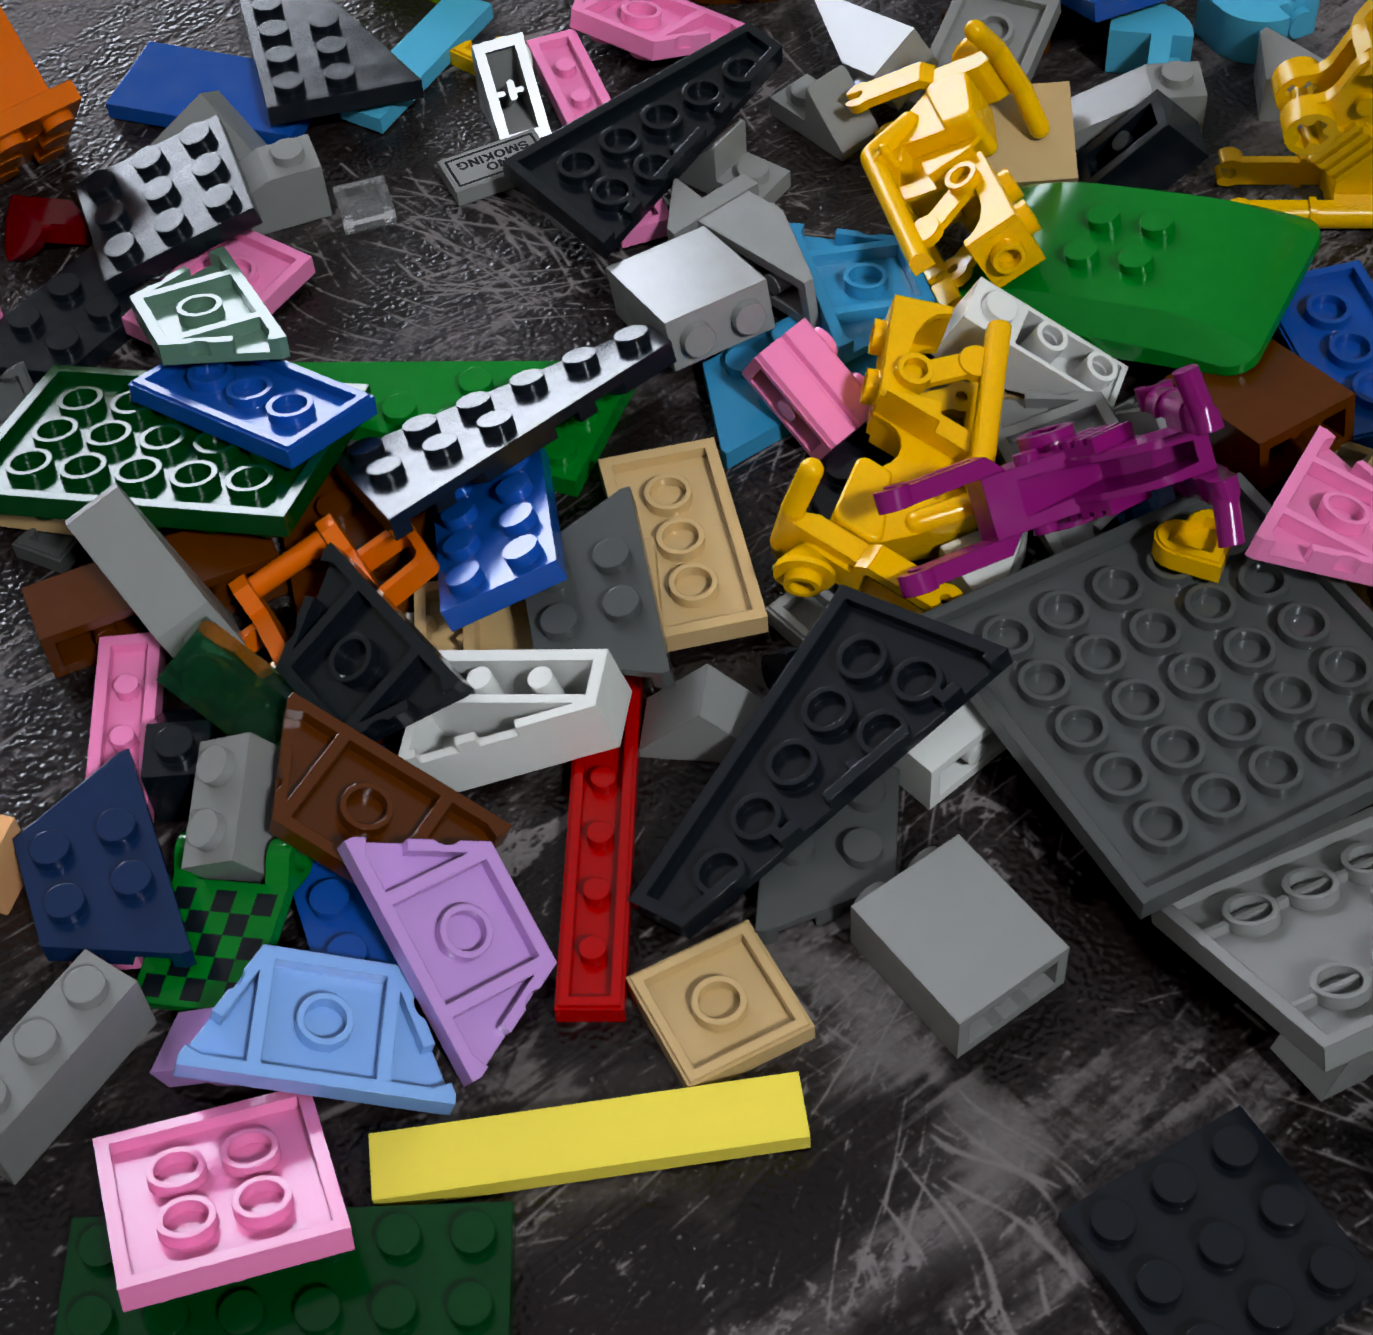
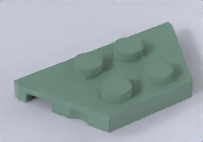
[129,246,291,366]

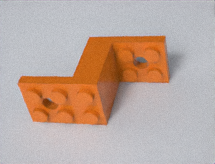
[0,6,82,184]

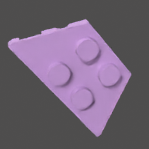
[337,837,557,1087]

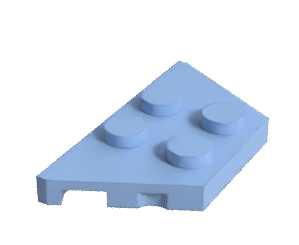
[173,944,456,1116]

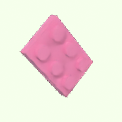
[121,229,316,345]

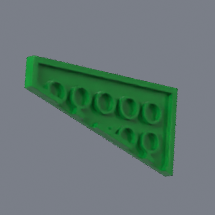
[291,361,637,497]

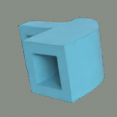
[1194,0,1320,64]
[1105,3,1194,74]

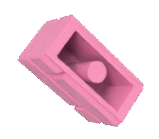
[741,318,870,460]

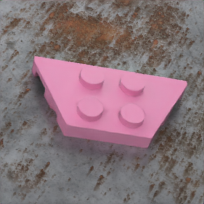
[570,0,745,61]
[1244,425,1373,587]

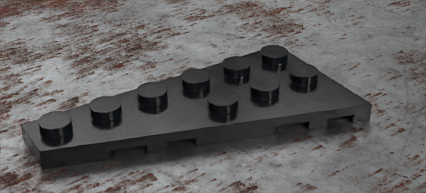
[502,22,783,260]

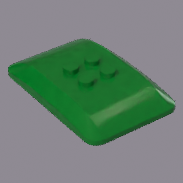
[935,182,1321,376]

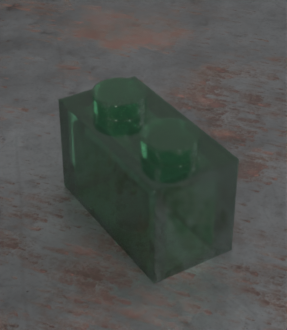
[156,616,296,744]

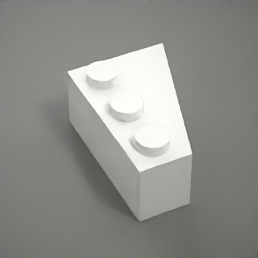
[398,649,632,792]

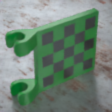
[137,831,313,1012]

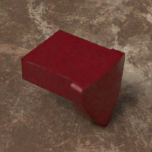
[5,195,92,262]

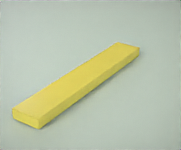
[368,1071,811,1206]

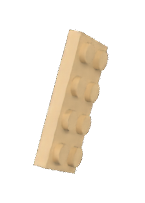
[598,437,769,652]

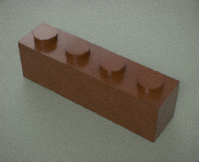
[21,529,290,678]

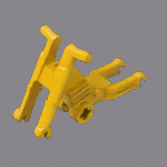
[1214,0,1373,229]

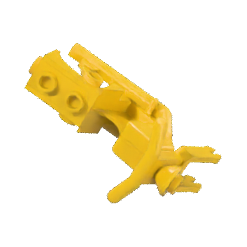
[845,19,1050,309]
[770,294,1012,614]

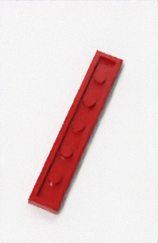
[554,675,643,1022]

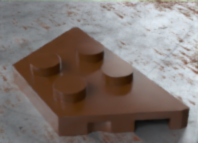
[269,692,512,885]

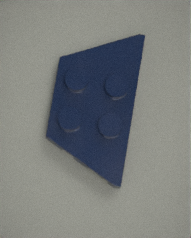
[13,749,197,968]

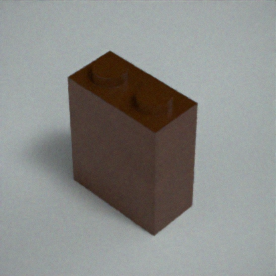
[1164,339,1356,492]

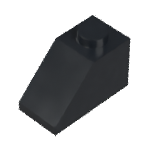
[1076,89,1209,190]
[141,706,232,822]

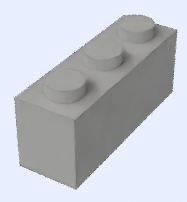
[0,949,157,1185]

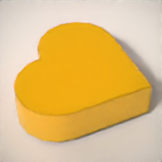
[1151,509,1232,583]

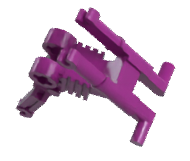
[873,364,1245,599]

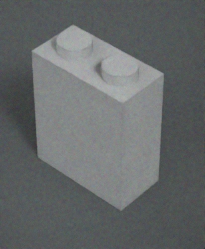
[606,226,776,372]
[850,834,1070,1059]

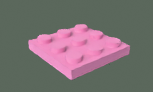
[92,1091,355,1313]

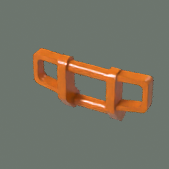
[209,513,440,711]

